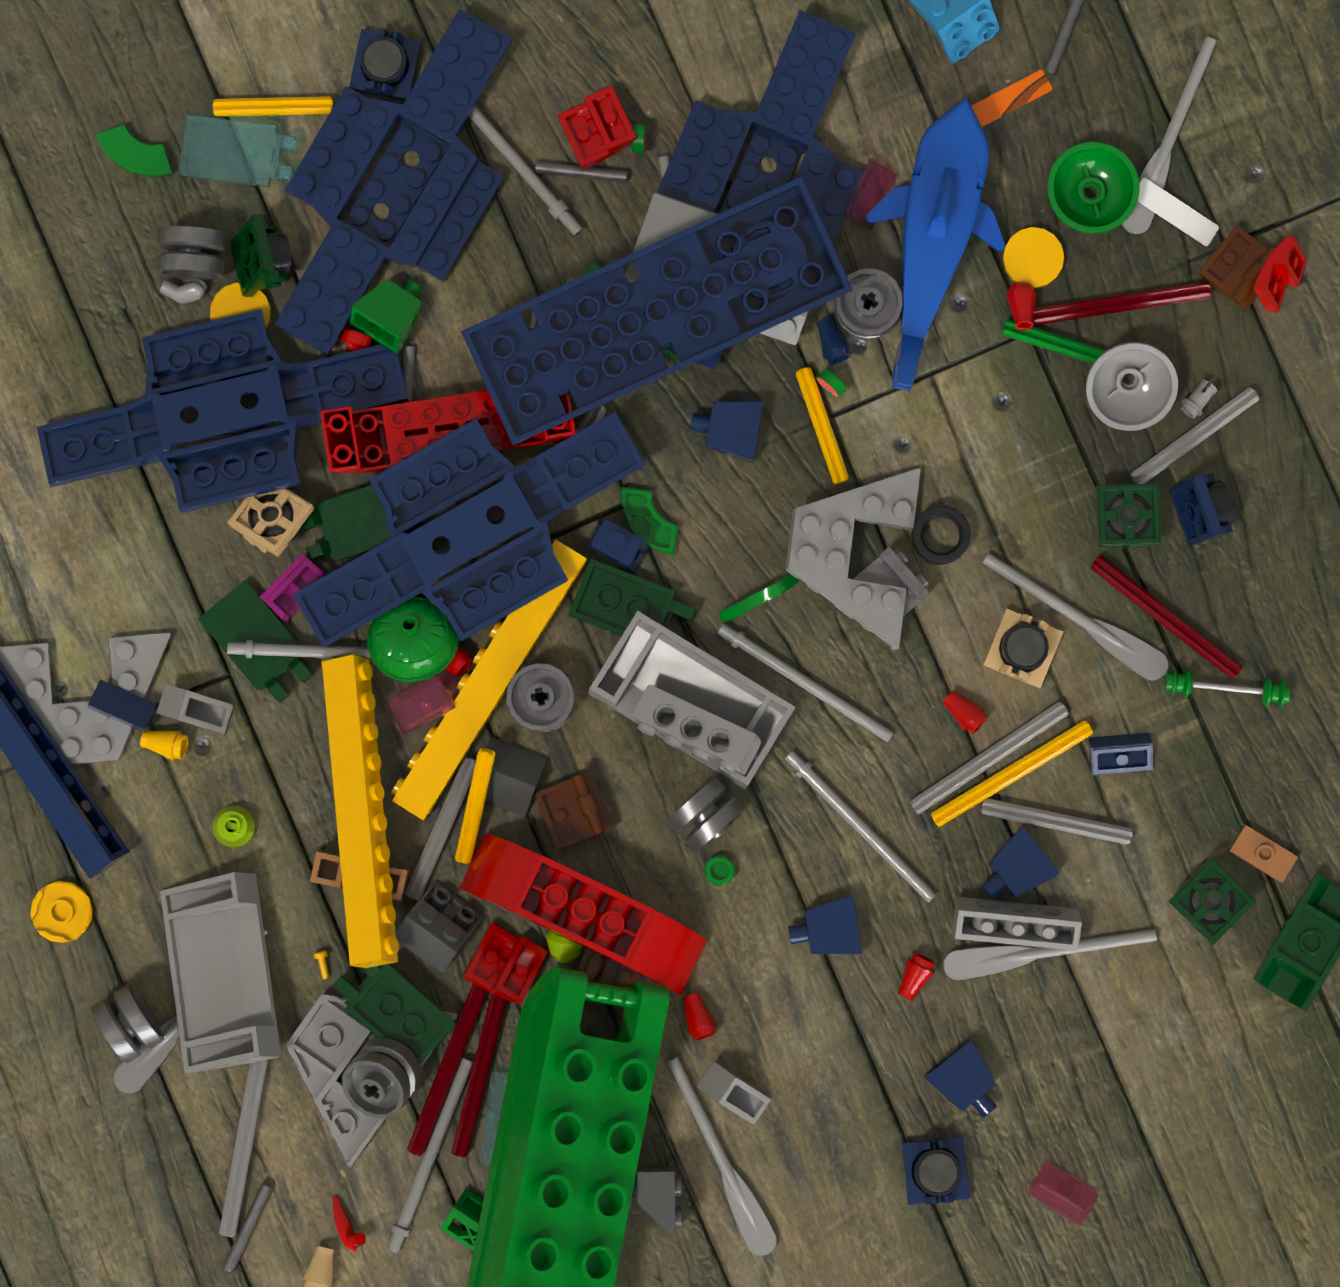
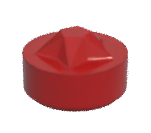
[340,329,372,351]

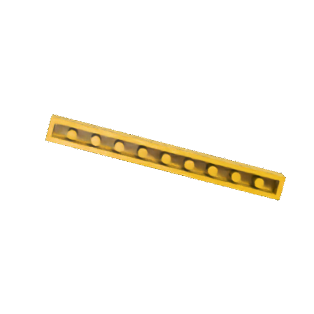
[391,539,587,821]
[322,655,399,968]

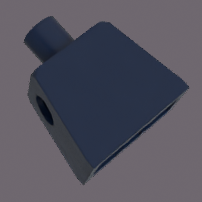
[690,402,763,463]
[584,518,650,573]
[982,827,1060,899]
[788,896,862,955]
[924,1040,997,1118]

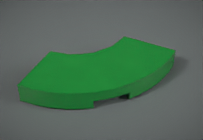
[96,125,173,177]
[621,487,678,556]
[718,574,799,622]

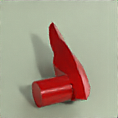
[333,1195,366,1252]

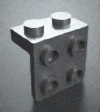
[853,547,929,616]

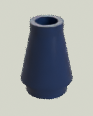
[816,317,852,365]

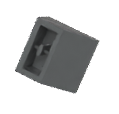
[395,881,484,973]
[637,1168,682,1235]

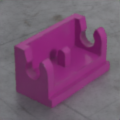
[259,553,326,623]

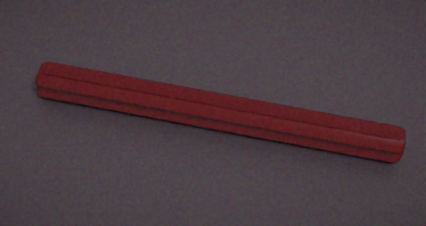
[1033,281,1211,325]
[1091,556,1242,679]
[407,984,487,1156]
[451,993,507,1158]

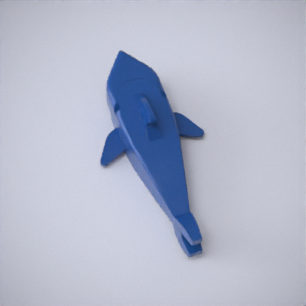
[866,98,1005,391]

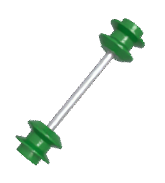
[1165,667,1290,709]

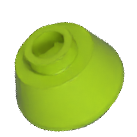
[213,806,255,848]
[546,931,585,963]

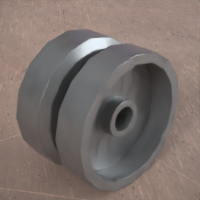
[156,226,227,280]
[834,268,903,341]
[506,663,575,732]
[666,777,745,854]
[90,984,165,1064]
[342,1038,422,1119]

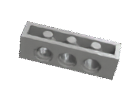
[632,684,762,775]
[952,897,1082,951]

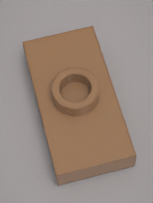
[1229,825,1298,883]

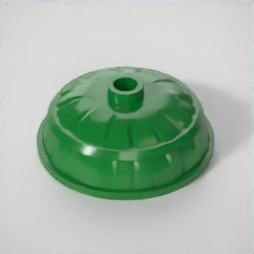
[1047,142,1140,234]
[367,596,459,682]

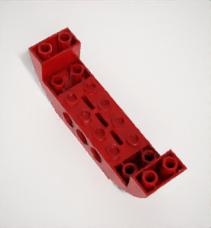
[320,390,576,474]
[459,833,707,996]

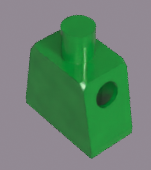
[350,280,422,354]

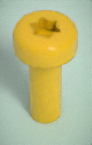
[313,950,330,979]

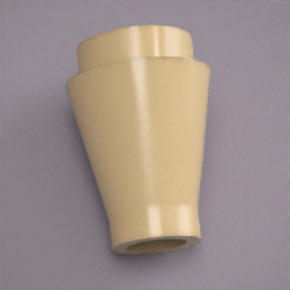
[302,1246,334,1287]

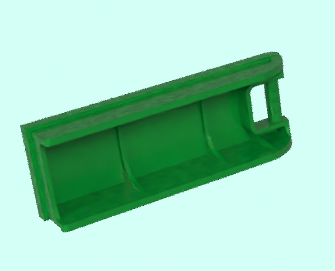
[467,967,669,1287]

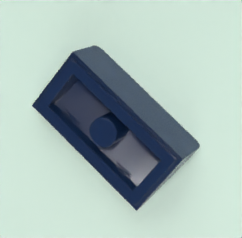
[88,680,157,732]
[1089,733,1153,775]

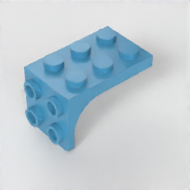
[907,0,1000,63]

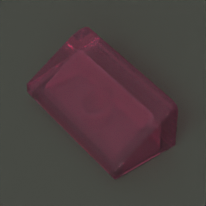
[845,160,897,230]
[389,675,456,734]
[1027,1161,1099,1225]

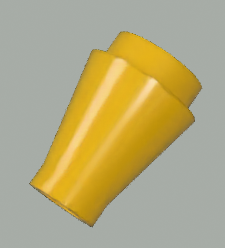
[140,730,188,761]

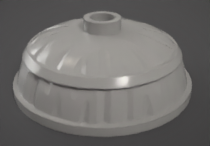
[1086,342,1178,431]

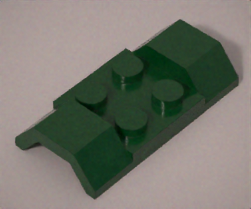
[1253,873,1340,1011]

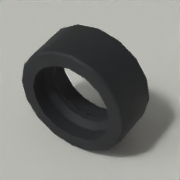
[911,505,971,565]

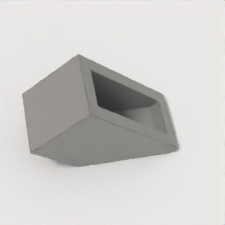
[156,684,234,734]
[697,1061,771,1125]

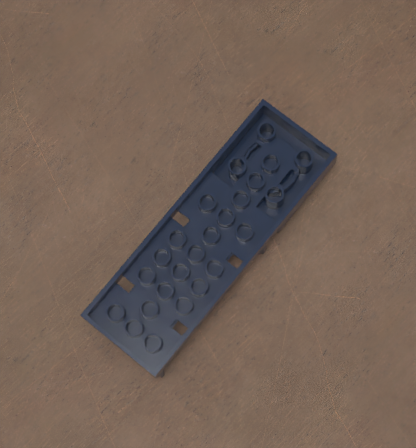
[461,176,853,445]

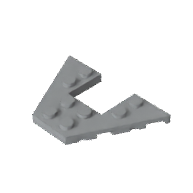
[785,468,921,650]
[0,633,172,765]
[286,994,458,1168]

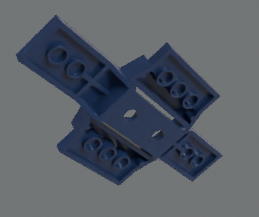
[275,9,512,356]
[657,10,864,371]
[37,309,409,513]
[293,412,645,648]

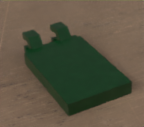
[300,485,423,561]
[568,559,697,639]
[198,580,313,703]
[333,964,456,1064]

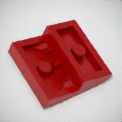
[557,86,637,171]
[1253,236,1307,313]
[462,923,548,1005]

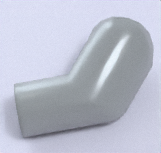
[159,278,207,305]

